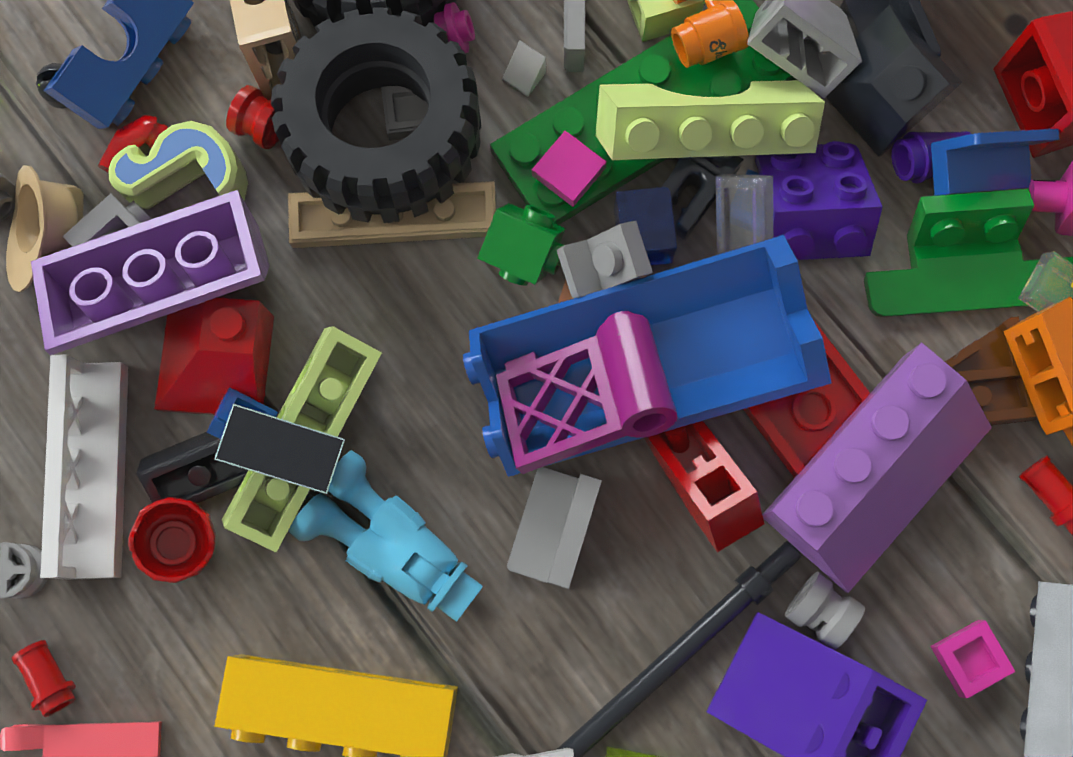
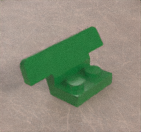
[864,189,1073,317]

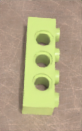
[222,326,382,553]

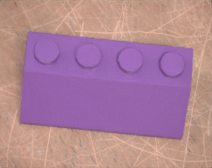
[31,190,270,356]
[762,343,992,593]

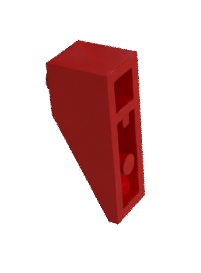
[644,421,765,552]

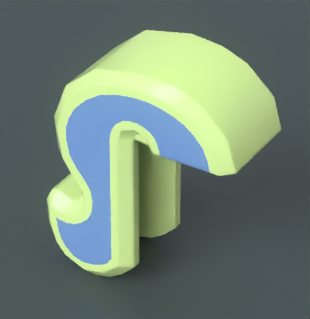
[109,121,248,210]

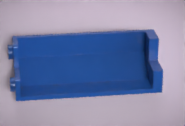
[463,235,832,477]

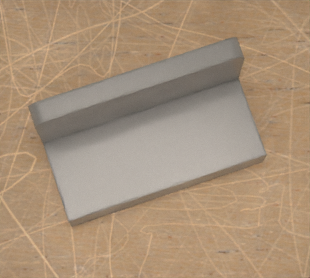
[507,467,602,590]

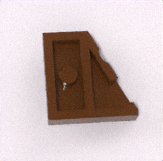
[945,316,1037,426]

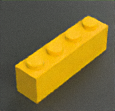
[214,654,458,757]

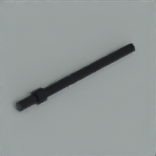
[556,541,802,757]

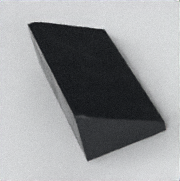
[136,432,248,504]

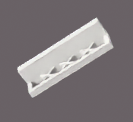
[40,354,128,580]

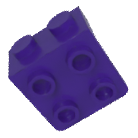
[755,141,883,260]

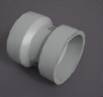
[785,572,865,650]

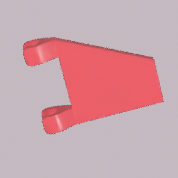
[0,721,162,757]

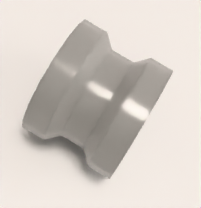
[0,542,48,599]

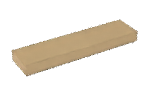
[288,181,496,248]

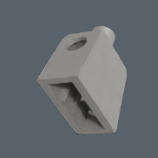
[748,0,862,98]

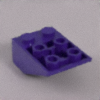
[706,612,927,757]

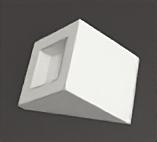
[502,40,546,97]

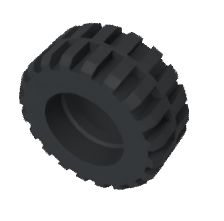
[271,7,482,223]

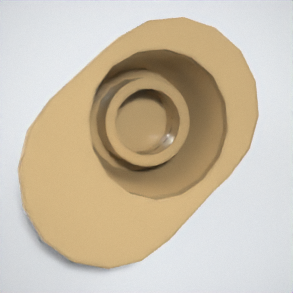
[6,165,83,292]

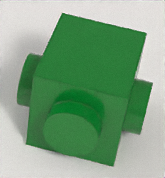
[477,203,566,286]

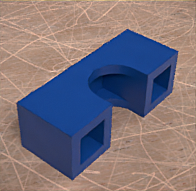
[44,0,194,129]

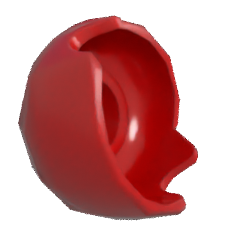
[128,497,216,583]

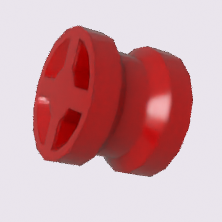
[226,85,279,149]

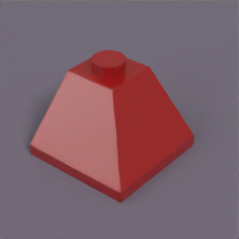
[154,298,274,415]

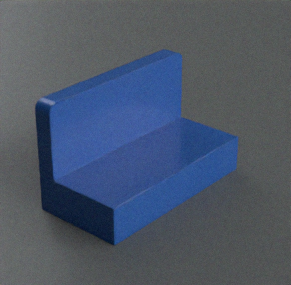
[931,129,1060,196]

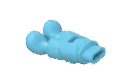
[288,450,483,622]

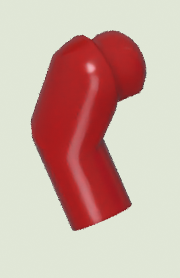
[98,115,169,173]

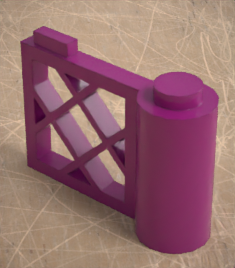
[496,311,678,474]

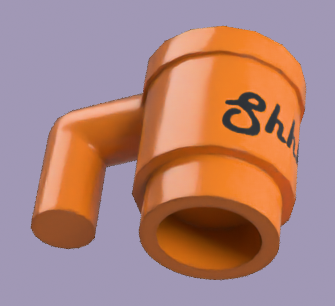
[671,0,749,68]

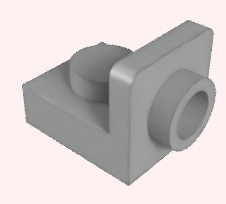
[63,193,151,247]
[557,221,653,298]

